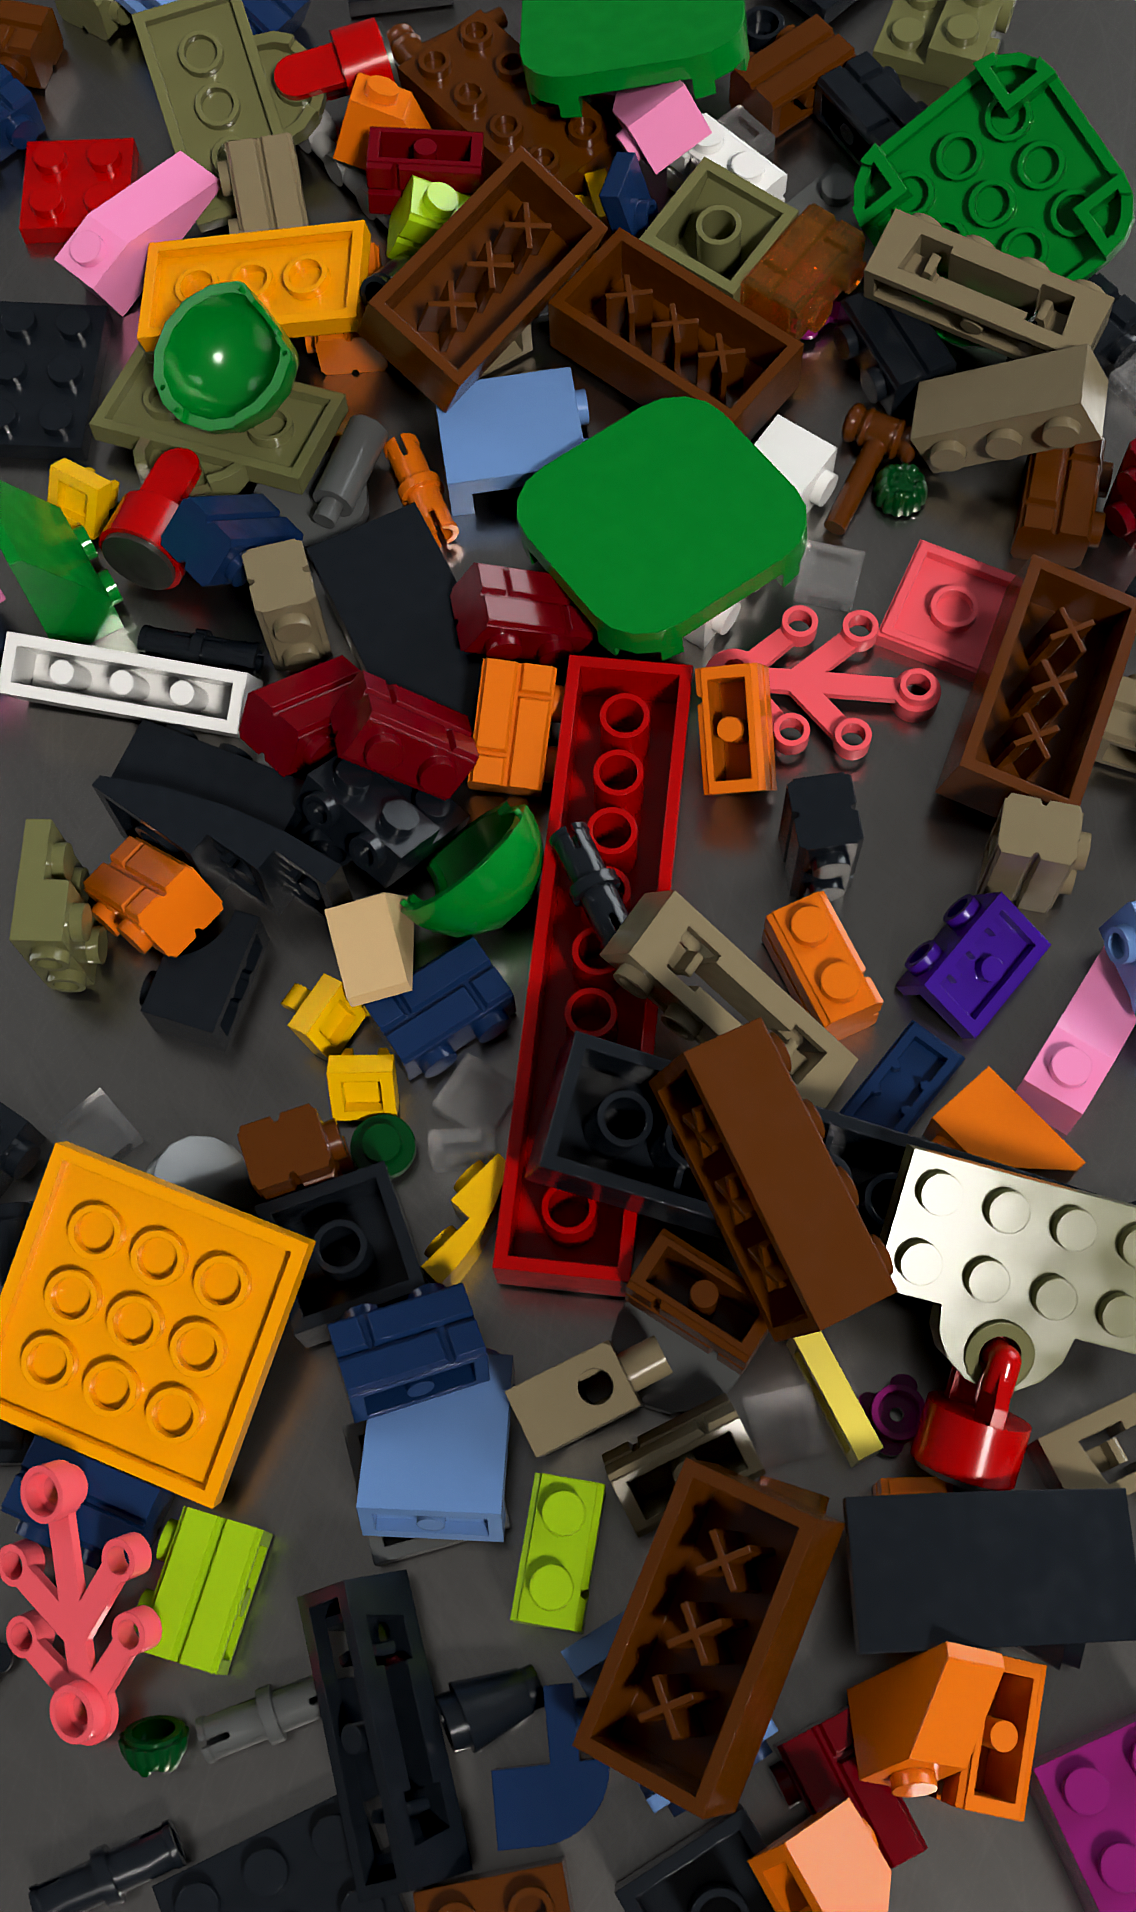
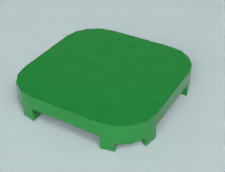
[520,0,750,118]
[852,52,1135,349]
[517,396,807,661]

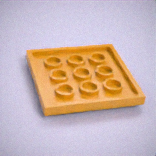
[0,1141,316,1509]

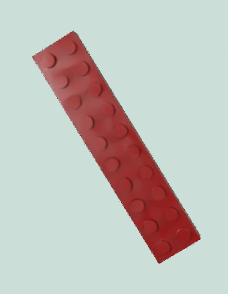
[492,655,693,1297]

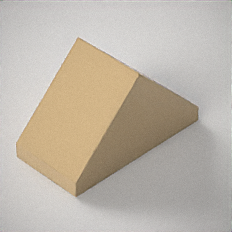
[324,892,414,1007]

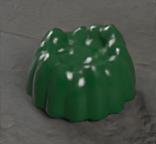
[871,463,928,517]
[118,1715,189,1778]

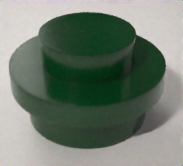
[350,1114,416,1179]

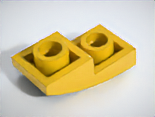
[421,1153,506,1287]

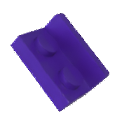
[895,891,1051,1039]

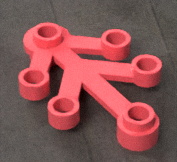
[706,605,941,760]
[0,1460,162,1746]

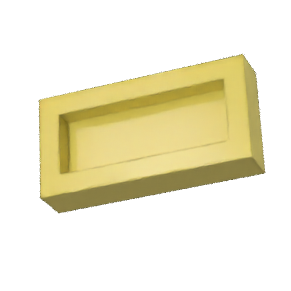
[786,1331,884,1468]

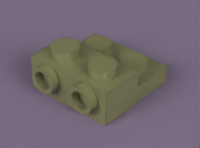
[873,0,1016,88]
[9,819,108,992]

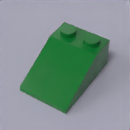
[0,480,124,645]

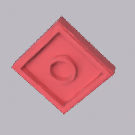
[875,539,1016,682]

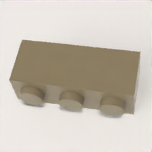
[910,343,1109,473]

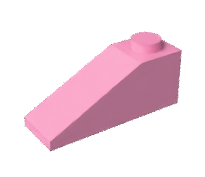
[612,80,712,174]
[54,151,221,317]
[1015,946,1136,1135]

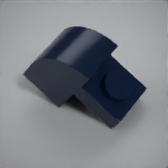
[491,1683,610,1851]

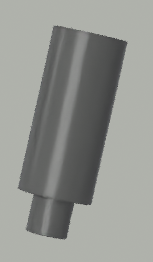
[313,415,388,529]

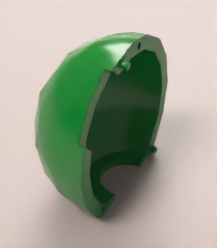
[153,281,299,434]
[399,801,544,938]

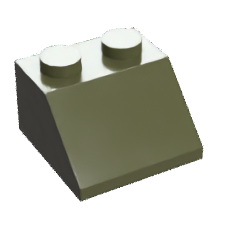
[639,156,799,310]

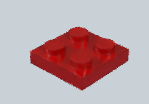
[19,138,139,244]

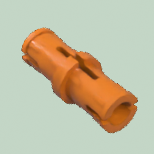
[383,433,459,548]

